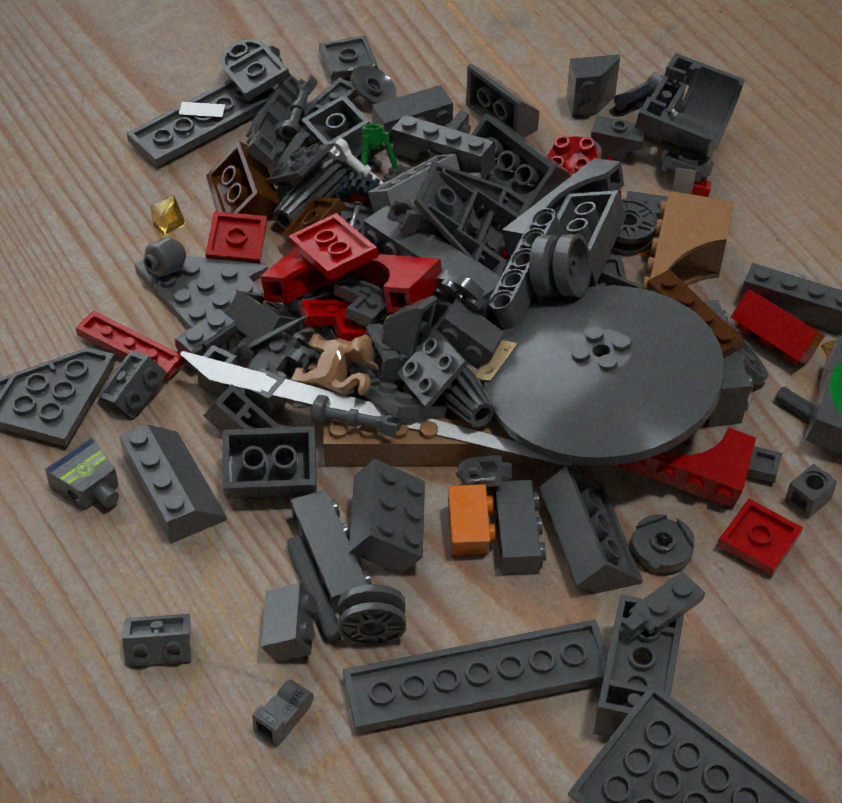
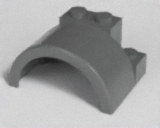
[635,53,745,157]

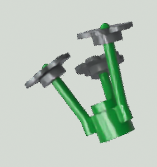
[357,124,412,181]

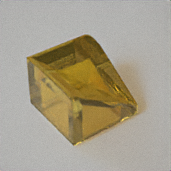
[150,195,185,236]

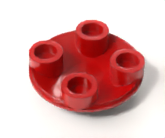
[548,135,598,178]

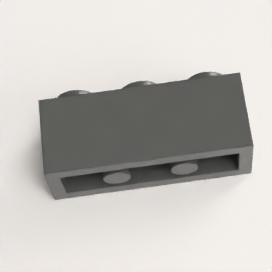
[372,85,453,141]
[494,480,546,575]

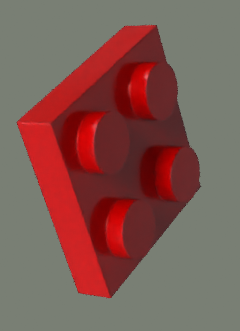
[205,211,267,264]
[717,498,803,576]

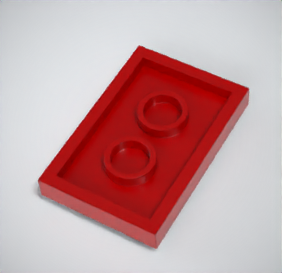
[289,213,379,280]

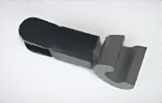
[613,72,663,116]

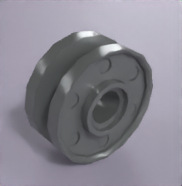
[611,199,657,256]
[338,584,406,646]

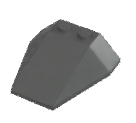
[413,161,530,276]

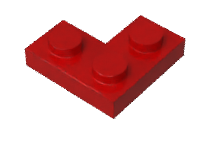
[300,300,366,341]

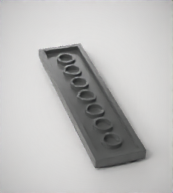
[343,619,608,733]

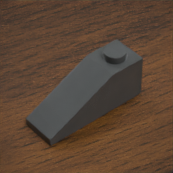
[203,384,281,433]

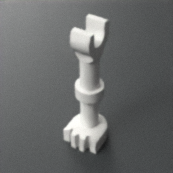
[328,138,384,185]

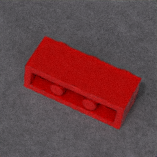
[730,289,825,365]

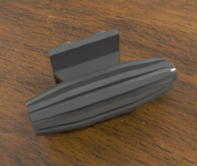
[266,143,355,230]
[397,329,495,428]

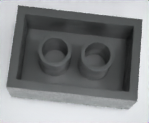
[223,426,317,499]
[349,459,425,574]

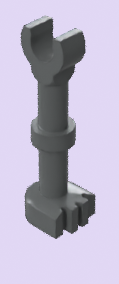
[275,75,318,143]
[311,394,401,436]

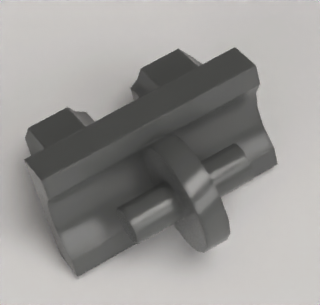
[457,455,512,488]

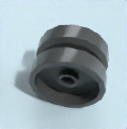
[529,234,591,298]

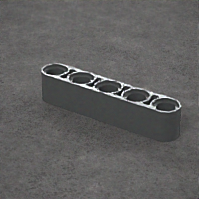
[489,208,564,329]

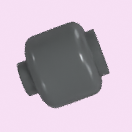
[143,237,186,277]

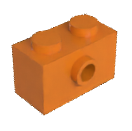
[448,484,495,555]

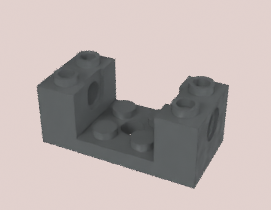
[593,594,684,737]

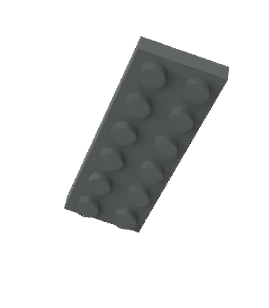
[127,80,275,167]

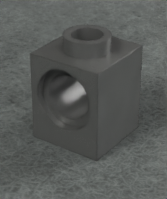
[785,464,837,519]

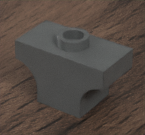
[591,115,646,162]

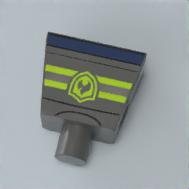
[45,437,119,509]

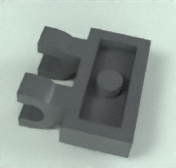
[247,332,312,380]

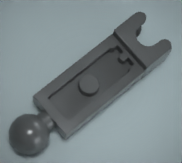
[387,199,440,233]

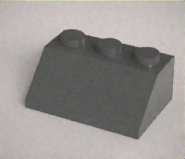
[466,64,540,138]

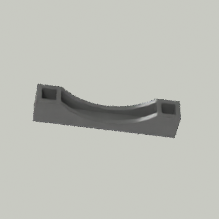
[502,158,624,255]

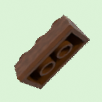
[206,141,280,218]

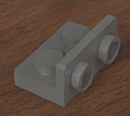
[97,350,166,418]
[122,614,191,667]

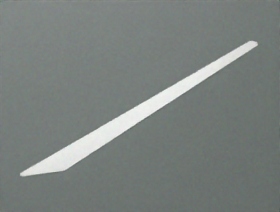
[180,351,572,466]

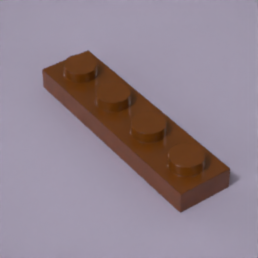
[646,269,744,358]

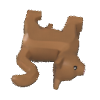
[291,333,379,395]

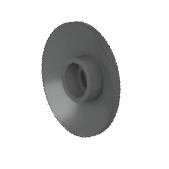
[351,65,396,104]

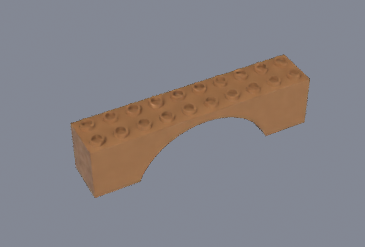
[643,191,734,442]

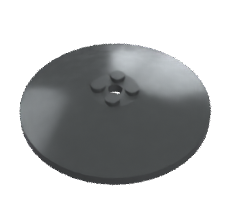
[484,286,724,466]

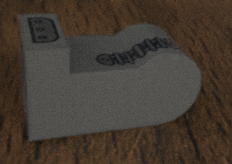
[252,679,314,747]

